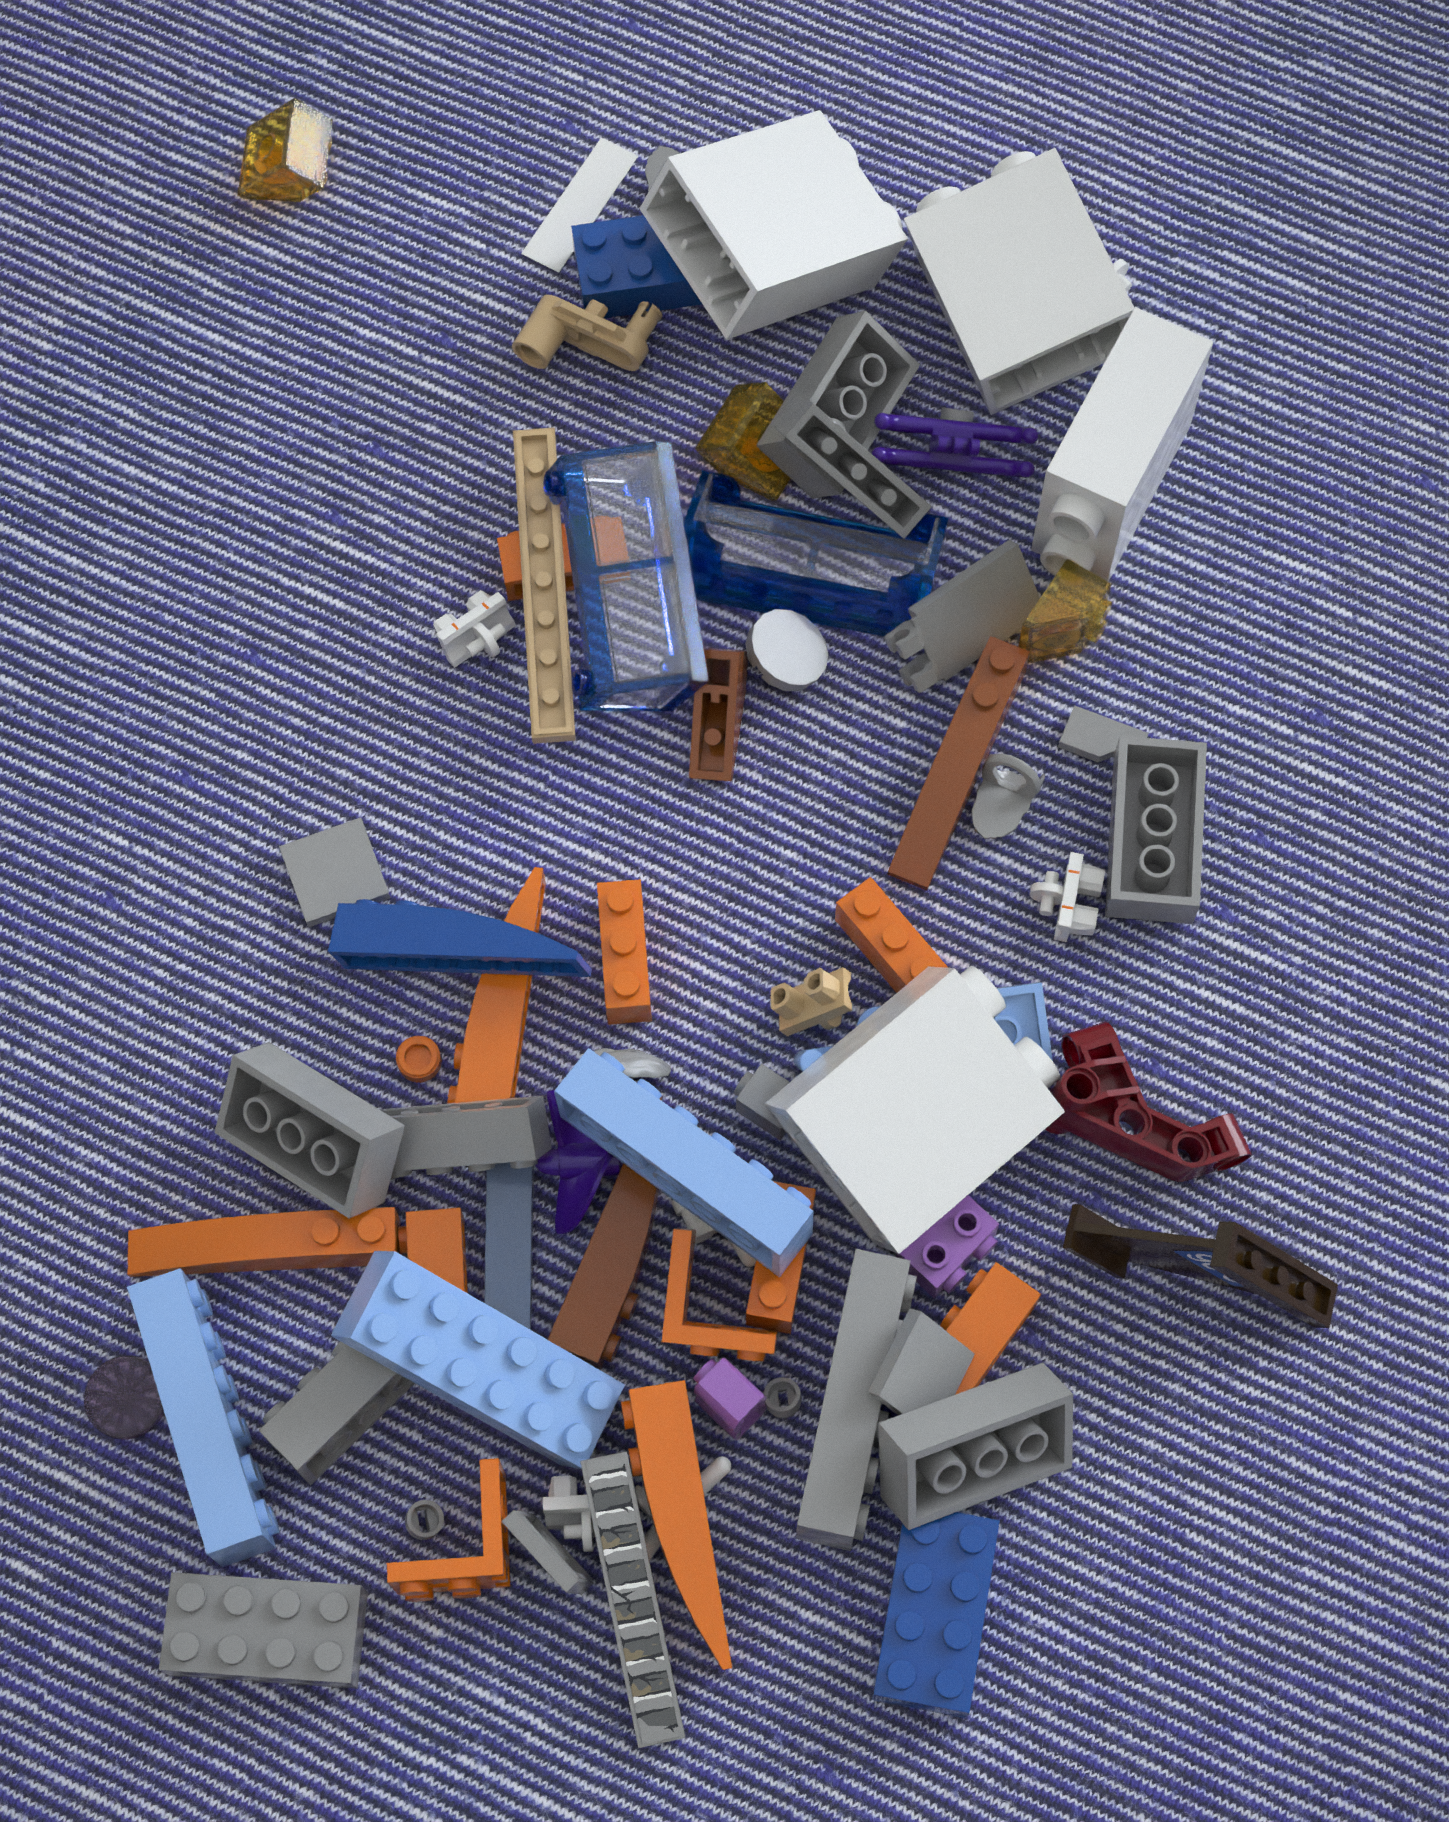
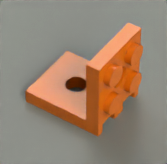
[661,1227,778,1361]
[387,1458,511,1602]

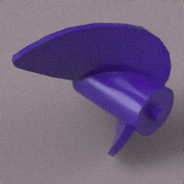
[535,1090,623,1234]

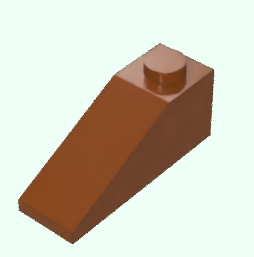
[689,648,748,782]

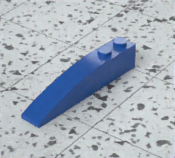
[328,899,592,977]

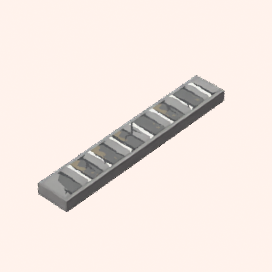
[580,1451,685,1748]

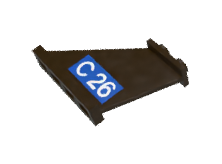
[1063,1204,1338,1328]

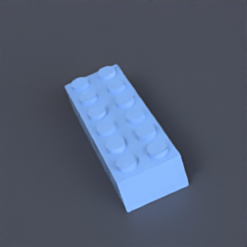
[554,1048,814,1277]
[331,1251,625,1469]
[127,1268,280,1567]

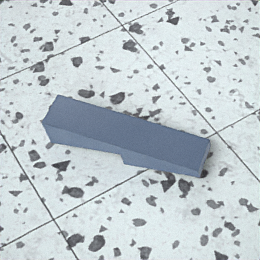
[484,1162,534,1330]

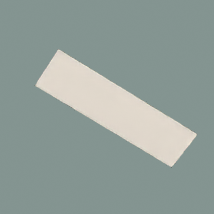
[521,138,638,273]

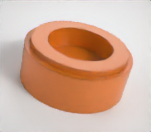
[396,1036,442,1083]

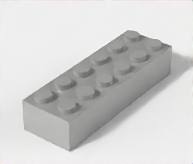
[796,1249,917,1551]

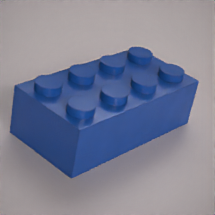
[571,215,702,319]
[872,1512,1000,1718]

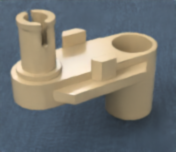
[512,295,663,371]

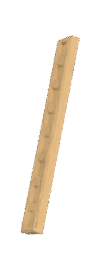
[513,427,576,744]

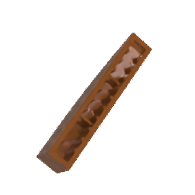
[887,636,1030,891]
[547,1097,662,1371]

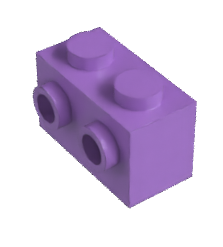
[895,1195,999,1298]

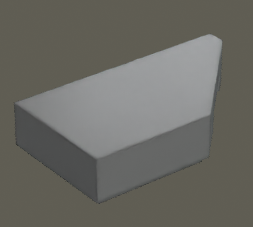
[1058,705,1149,762]

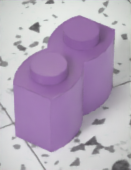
[693,1358,767,1441]

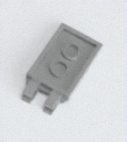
[884,540,1045,693]

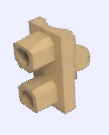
[770,967,852,1036]

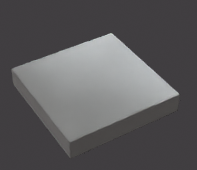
[279,817,391,928]
[868,1308,975,1415]
[502,1510,594,1595]

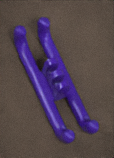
[871,413,1039,478]

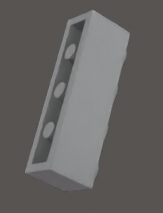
[771,391,932,539]
[379,1096,552,1178]

